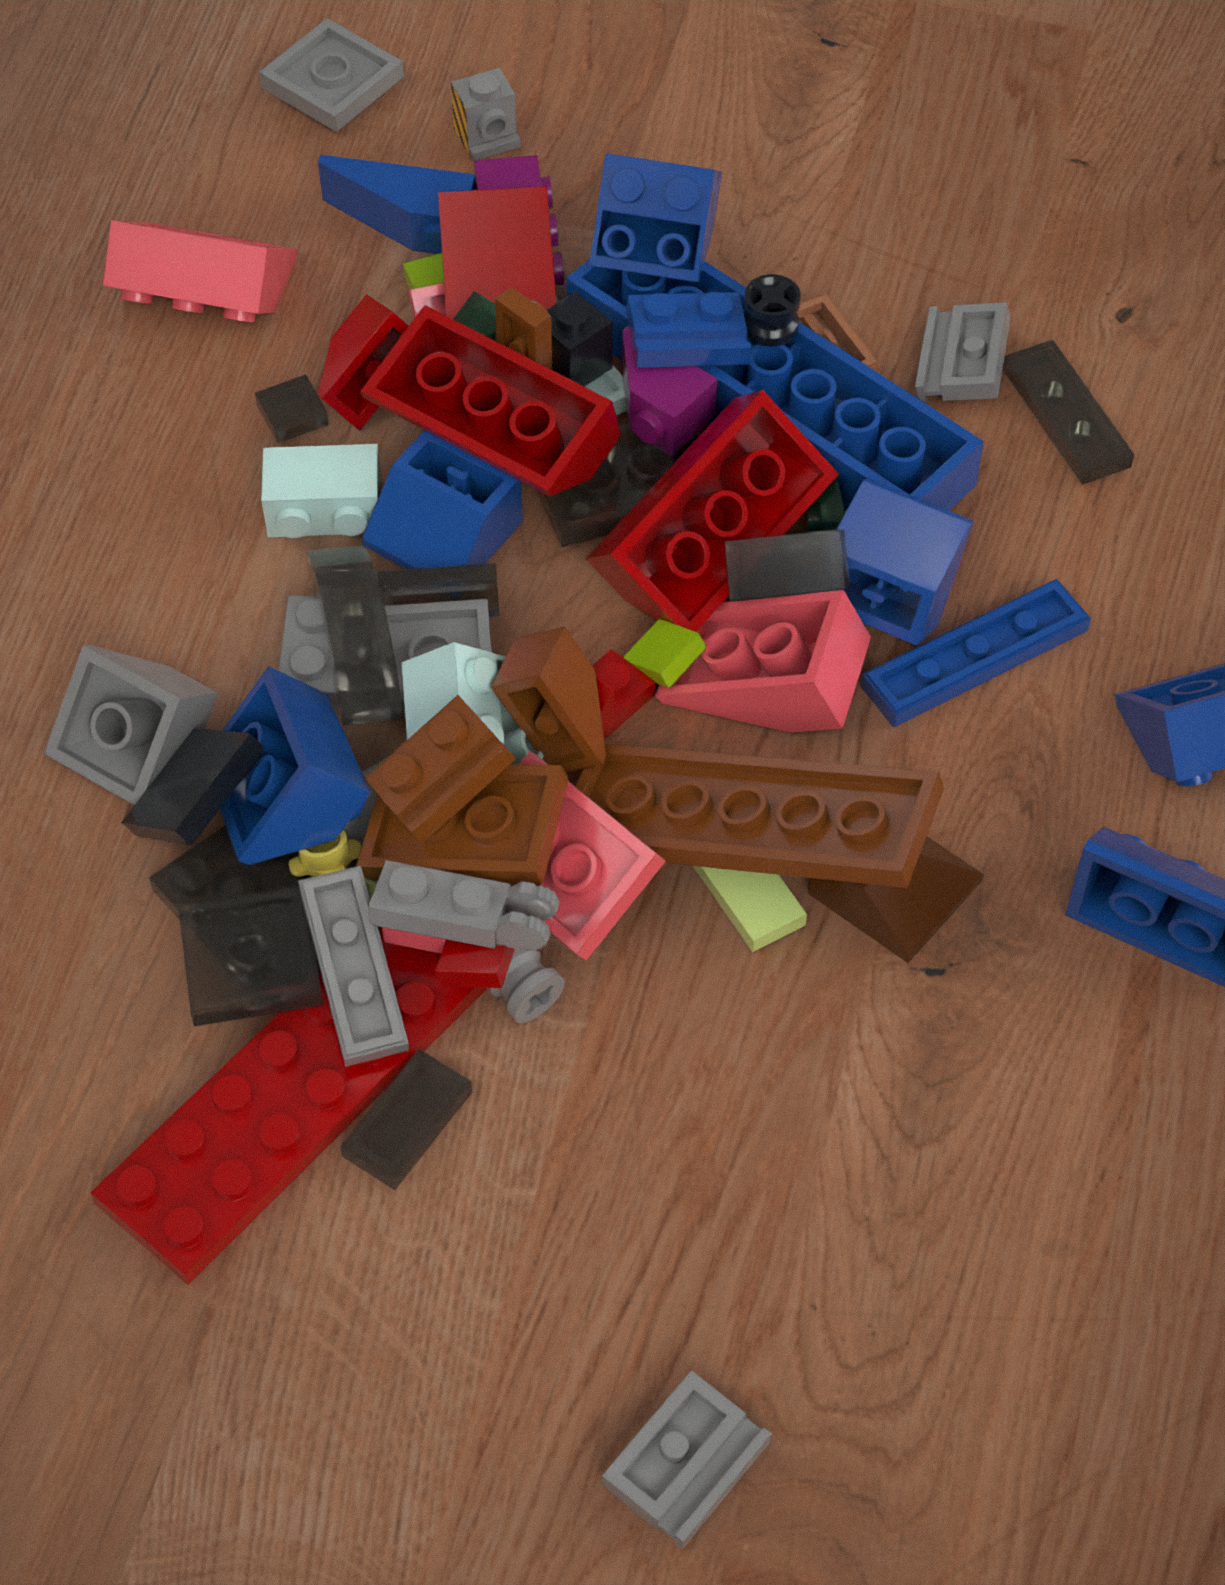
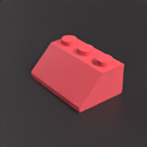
[103,220,298,322]

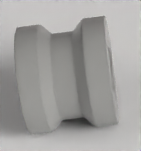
[486,948,565,1023]

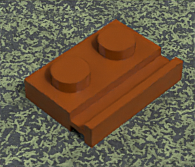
[364,695,516,844]

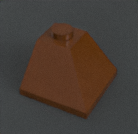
[808,836,984,963]

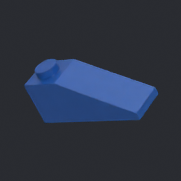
[318,154,476,254]

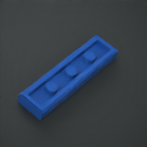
[861,579,1091,728]

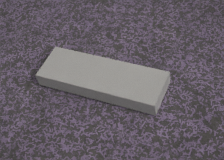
[298,866,409,1067]

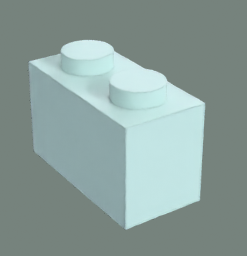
[261,444,382,538]

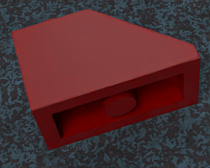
[317,294,409,431]

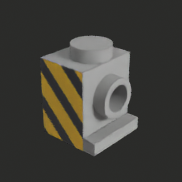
[451,68,521,162]

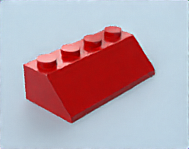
[360,305,621,497]
[586,390,839,632]

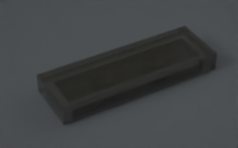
[1003,340,1134,485]

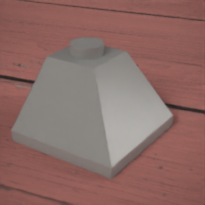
[44,644,218,805]

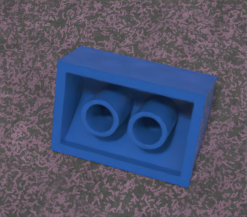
[1114,663,1225,786]
[220,666,370,865]
[1065,827,1225,987]

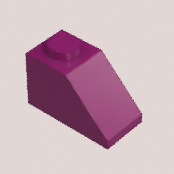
[622,325,717,456]

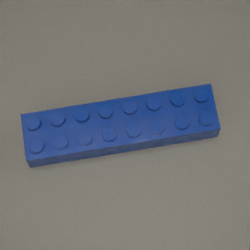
[566,259,984,511]

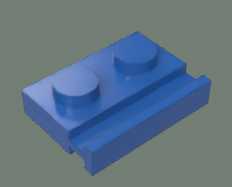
[626,292,751,368]

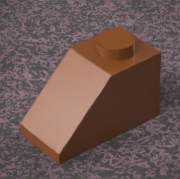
[491,626,606,772]

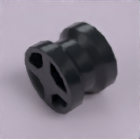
[744,274,801,347]

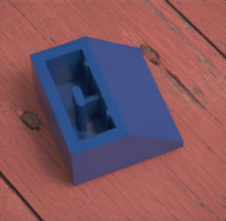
[589,153,722,282]
[362,430,523,596]
[813,478,974,645]

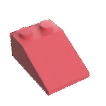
[655,590,871,733]

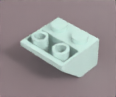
[401,642,544,764]

